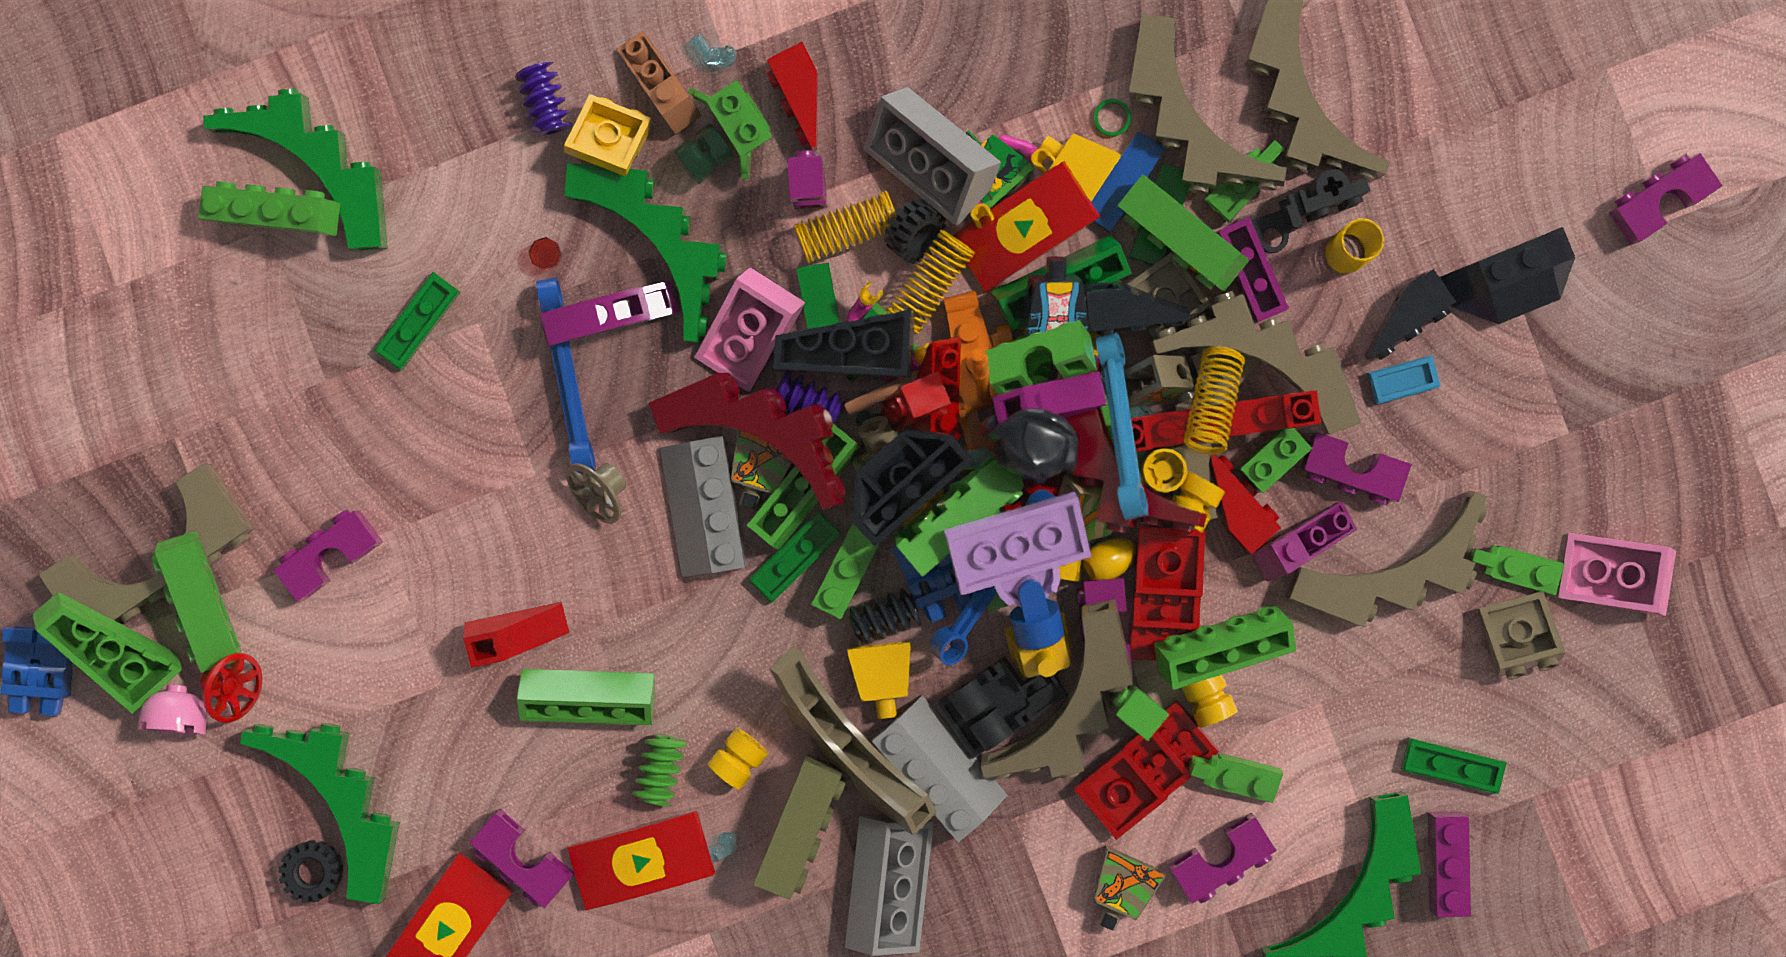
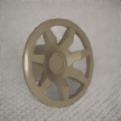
[852,416,915,470]
[566,463,626,524]

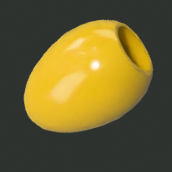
[1083,538,1137,580]

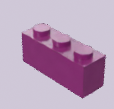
[1216,217,1289,324]

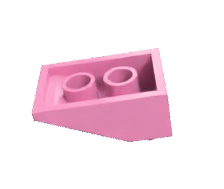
[694,267,806,393]
[1558,533,1676,616]

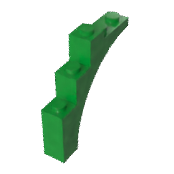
[203,89,388,252]
[564,163,727,344]
[240,723,400,905]
[1261,791,1421,957]

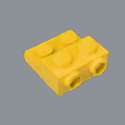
[564,94,651,177]

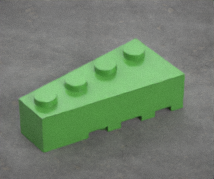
[894,454,1025,577]
[33,592,182,714]

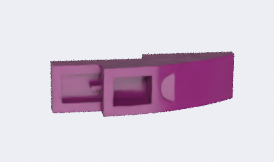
[539,281,679,346]

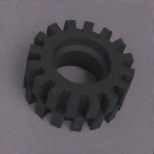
[884,199,947,264]
[278,840,344,903]

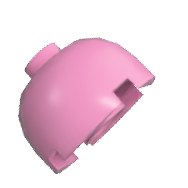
[138,685,207,735]

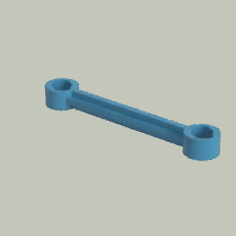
[1096,332,1148,520]

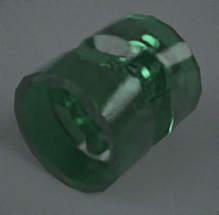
[673,122,736,185]

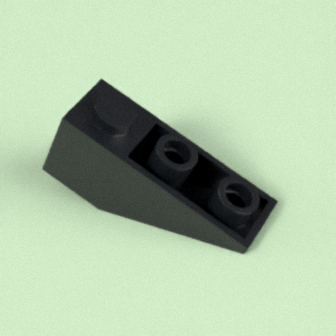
[1365,269,1456,360]
[1084,281,1191,335]

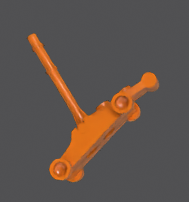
[929,291,1013,474]

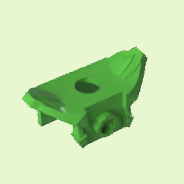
[688,80,773,179]

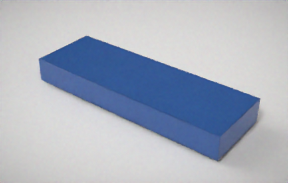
[1091,131,1165,232]

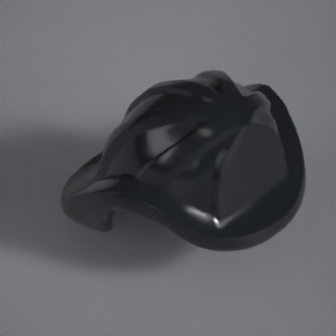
[980,408,1078,484]

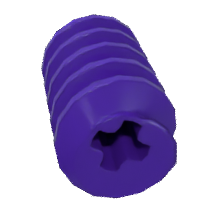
[515,62,573,136]
[776,372,847,424]

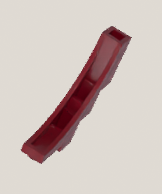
[1057,355,1207,533]
[649,373,846,510]

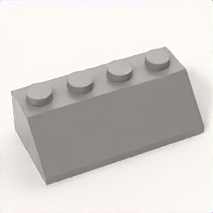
[863,87,1001,226]
[660,436,747,577]
[872,695,1008,843]
[845,816,934,956]

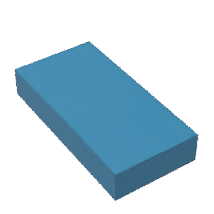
[1367,355,1441,405]

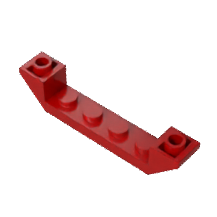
[1131,390,1322,451]

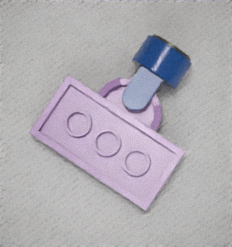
[944,492,1091,650]

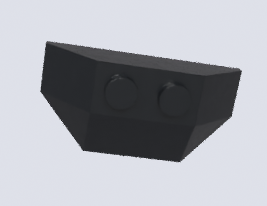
[1440,227,1575,325]
[852,428,974,547]

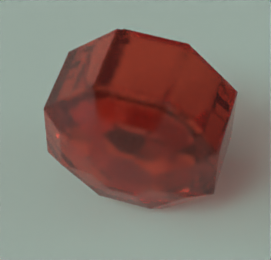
[528,237,563,271]

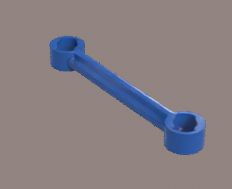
[536,277,596,474]
[929,489,1056,665]

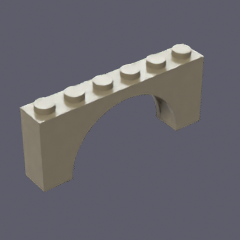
[39,463,256,623]

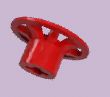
[200,653,263,723]

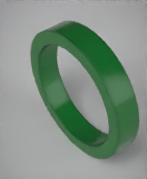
[1094,99,1131,137]

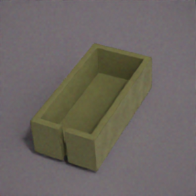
[753,753,846,900]

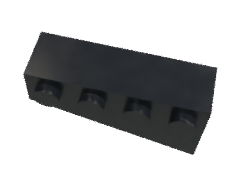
[773,309,915,378]

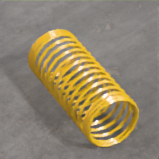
[794,190,897,264]
[1325,218,1384,274]
[885,230,975,334]
[1184,346,1245,455]

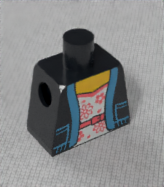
[1019,256,1089,335]

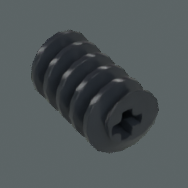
[849,588,922,647]

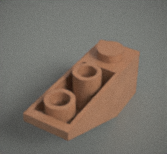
[616,30,702,135]

